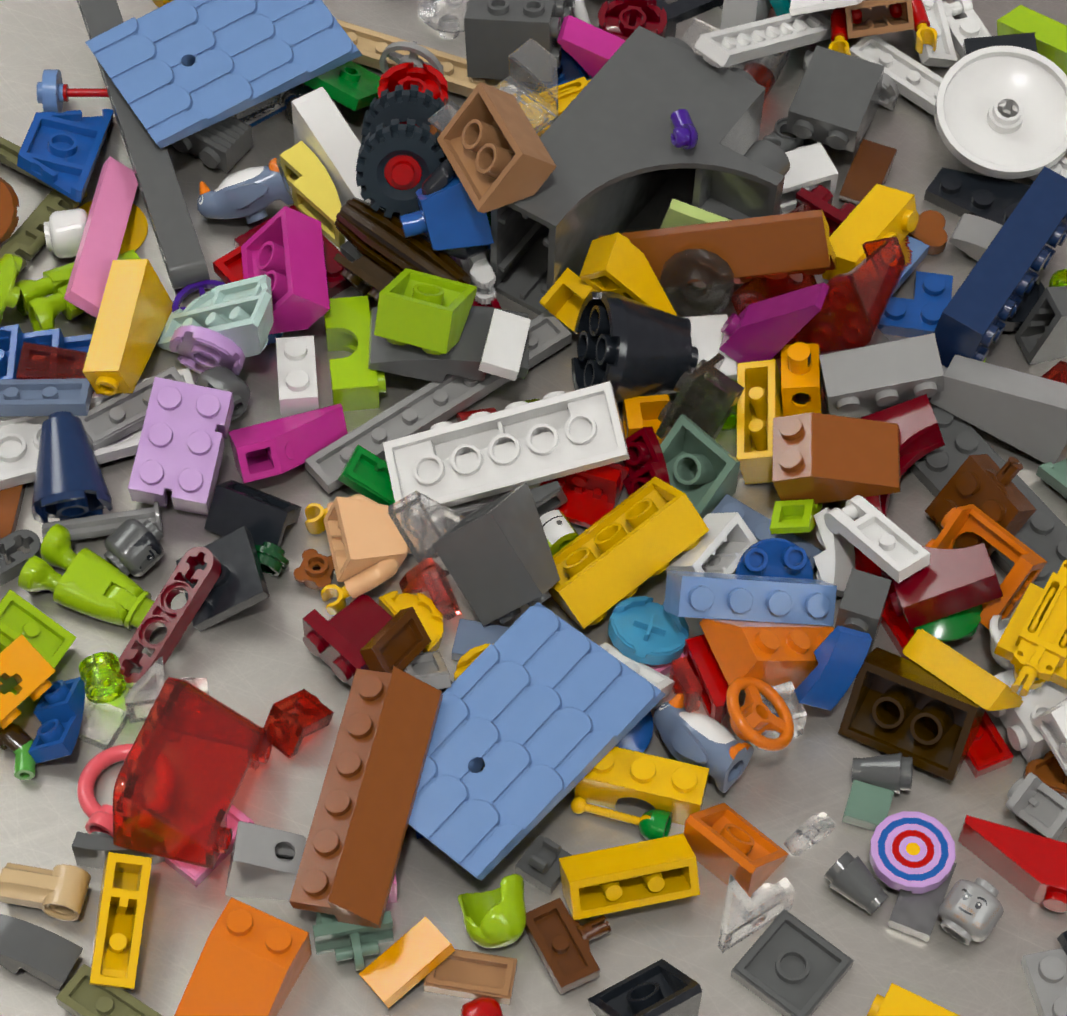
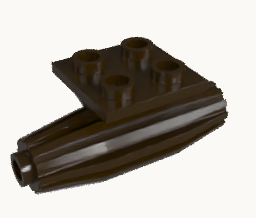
[333,197,471,302]

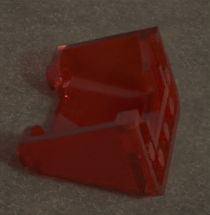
[113,677,273,869]

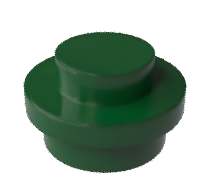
[255,542,289,576]

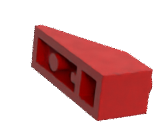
[958,815,1067,912]

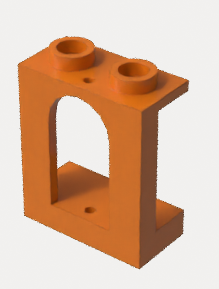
[925,504,1047,629]

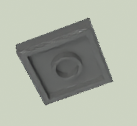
[731,909,854,1016]

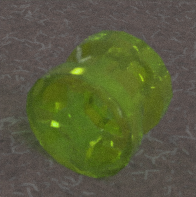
[78,652,127,704]

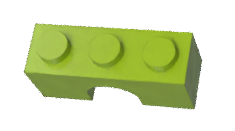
[324,295,386,412]

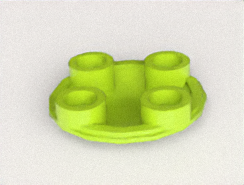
[0,254,22,322]

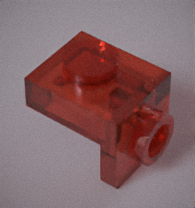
[261,689,334,758]

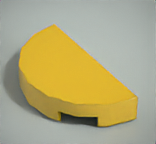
[378,591,444,653]

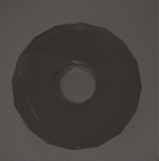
[659,249,735,317]

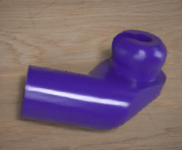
[670,109,698,149]

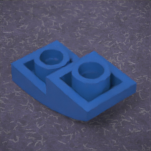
[794,625,872,711]
[28,677,85,764]

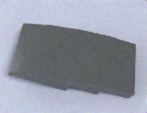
[368,306,529,383]

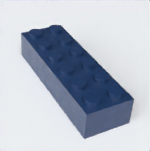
[934,166,1067,368]

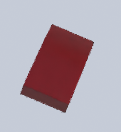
[623,426,670,496]

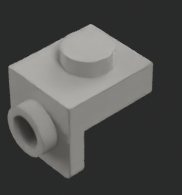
[1006,772,1067,840]

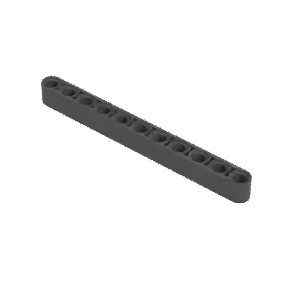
[77,0,210,290]

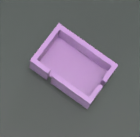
[128,377,234,516]

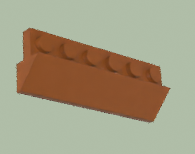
[599,209,836,292]
[289,666,443,928]

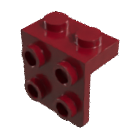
[302,595,393,686]

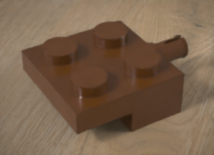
[925,454,1037,556]

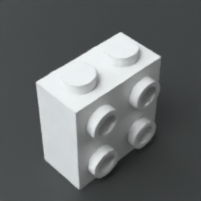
[991,668,1067,763]

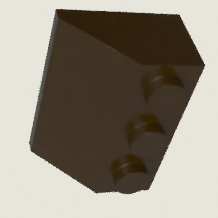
[838,647,985,782]

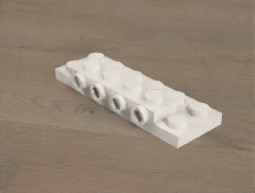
[383,381,630,520]

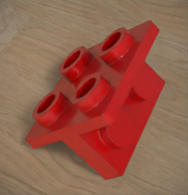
[539,463,629,528]

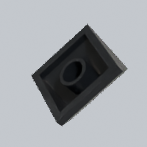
[588,959,702,1016]

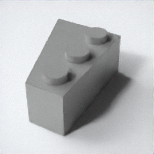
[819,333,944,418]

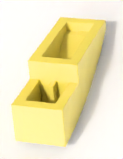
[279,141,345,249]

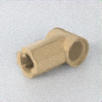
[0,863,91,921]

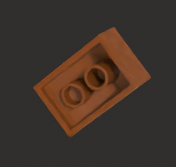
[772,412,901,504]

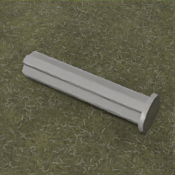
[42,501,163,541]

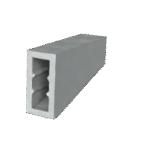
[929,354,1067,464]

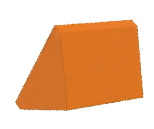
[684,803,789,901]

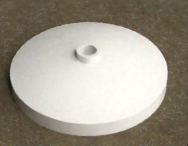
[934,46,1067,179]

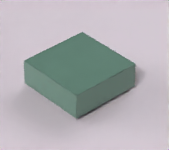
[842,780,894,831]

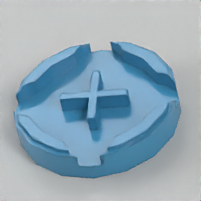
[608,596,689,665]

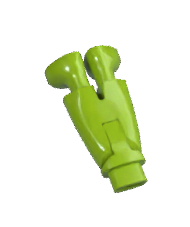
[15,249,140,332]
[18,524,155,630]

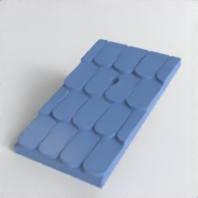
[85,0,362,148]
[408,602,666,881]

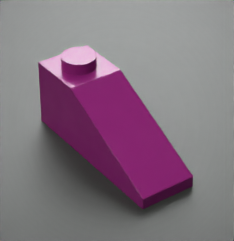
[719,282,829,363]

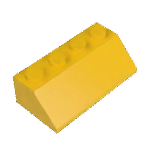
[548,477,709,629]

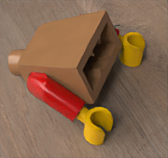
[828,0,937,56]

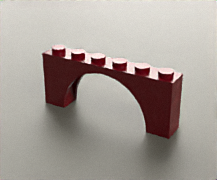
[859,394,1003,629]

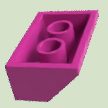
[241,206,330,334]

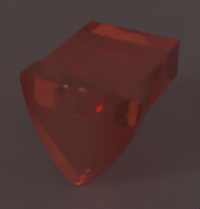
[399,557,462,620]

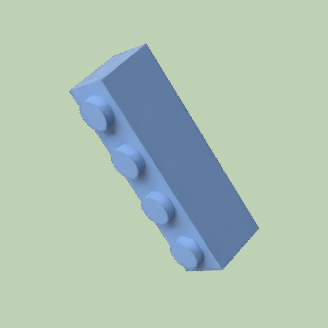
[664,570,837,626]

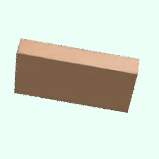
[423,949,517,1005]

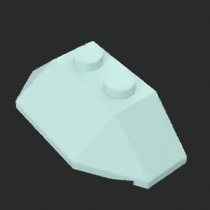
[157,274,274,357]

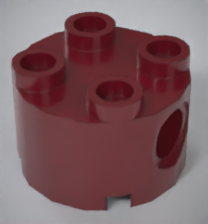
[598,0,667,40]

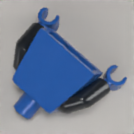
[399,158,494,260]

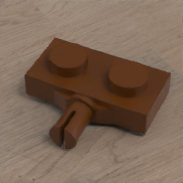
[525,898,611,995]

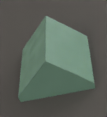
[660,414,740,519]

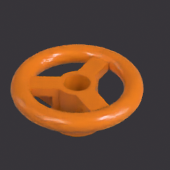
[726,677,794,751]

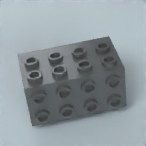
[464,0,575,83]

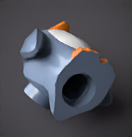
[197,158,294,224]
[653,693,754,793]

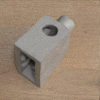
[225,821,306,900]

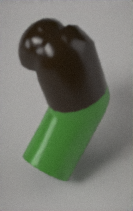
[0,723,36,780]

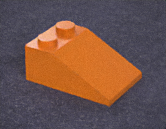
[174,897,312,1016]

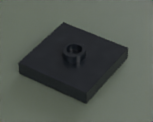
[176,526,270,632]

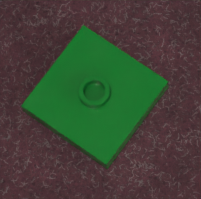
[304,61,381,111]

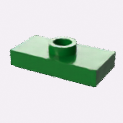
[337,445,405,520]

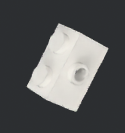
[665,512,758,574]

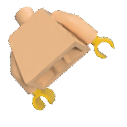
[305,494,423,615]

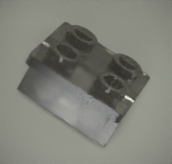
[655,353,745,440]

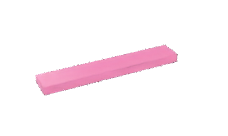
[64,156,138,318]

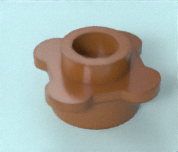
[294,549,335,590]

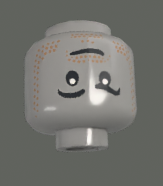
[938,878,1004,945]

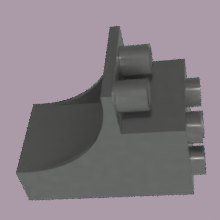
[490,26,790,315]

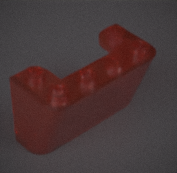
[730,236,906,360]

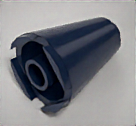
[32,411,113,524]

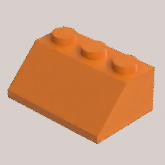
[699,618,835,690]

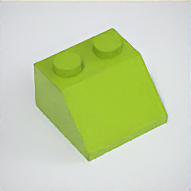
[374,268,477,355]

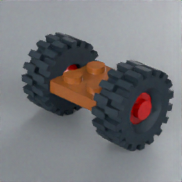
[356,85,451,220]

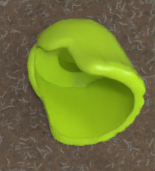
[457,874,526,949]

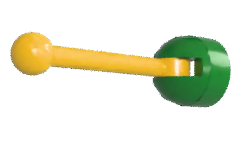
[571,797,672,840]

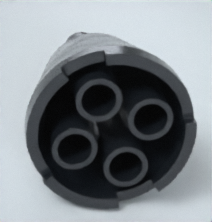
[571,291,698,404]

